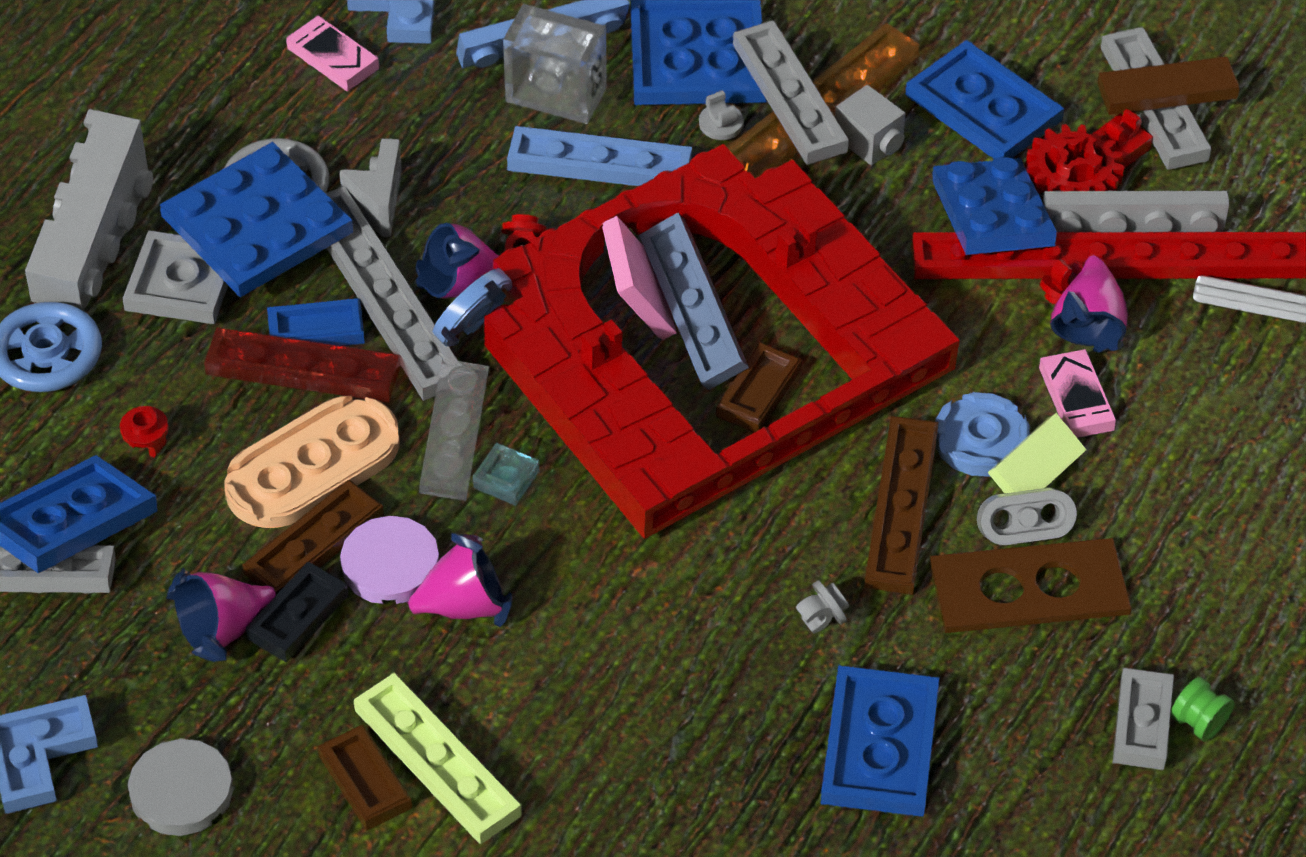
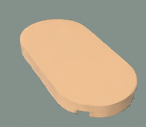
[224,396,400,528]

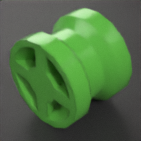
[1170,677,1235,742]

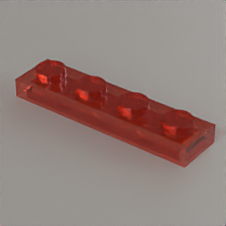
[204,327,400,403]

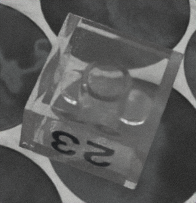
[503,4,607,124]

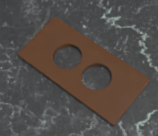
[929,538,1131,633]

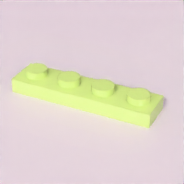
[354,673,521,845]

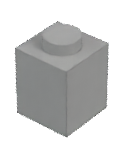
[835,85,905,166]

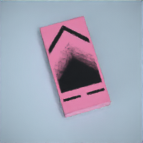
[286,16,379,92]
[1039,349,1116,438]

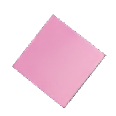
[602,216,677,340]

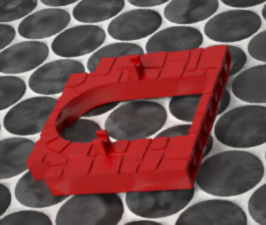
[484,144,960,539]

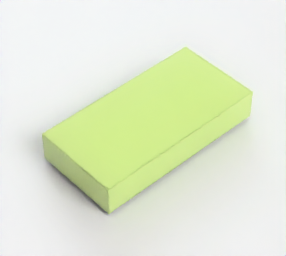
[987,413,1086,493]

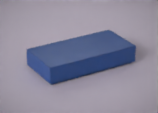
[267,298,365,353]

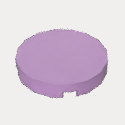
[340,516,439,604]

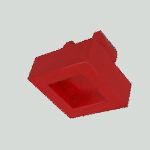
[1091,109,1153,169]

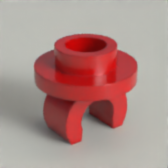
[501,214,547,251]
[1040,259,1084,305]
[120,406,169,458]

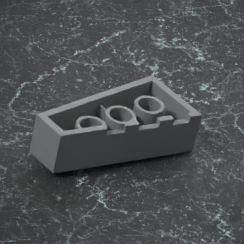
[25,109,153,311]

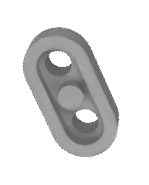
[977,488,1077,545]

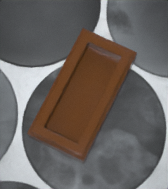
[716,342,802,433]
[317,724,412,831]

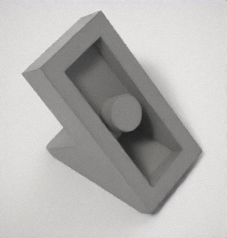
[340,138,402,237]

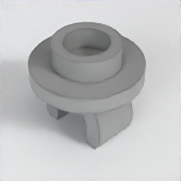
[699,90,743,140]
[796,580,850,634]

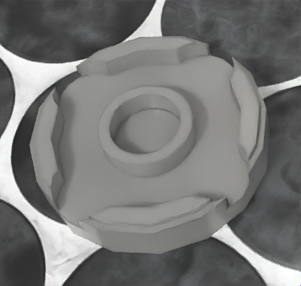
[128,739,233,836]

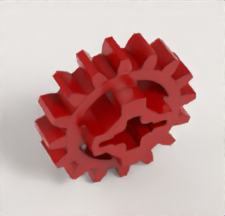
[1025,124,1124,194]

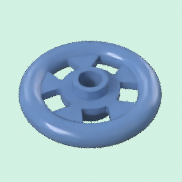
[0,302,102,392]

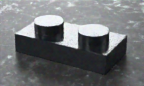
[246,562,348,663]

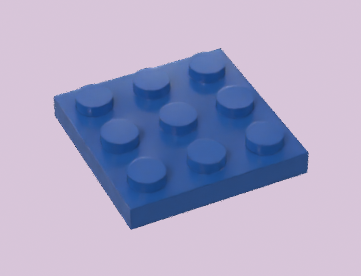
[630,0,766,105]
[160,142,353,297]

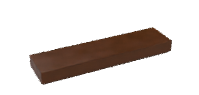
[864,416,939,595]

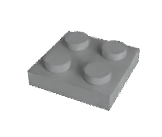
[122,230,228,324]

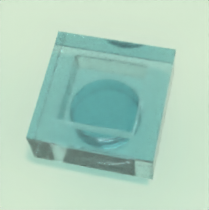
[473,443,539,506]

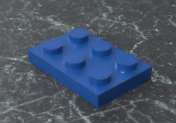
[905,40,1064,159]
[932,157,1057,255]
[0,455,157,573]
[820,665,939,817]

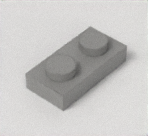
[1112,668,1174,770]

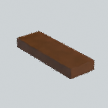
[1097,56,1240,115]
[242,479,384,594]

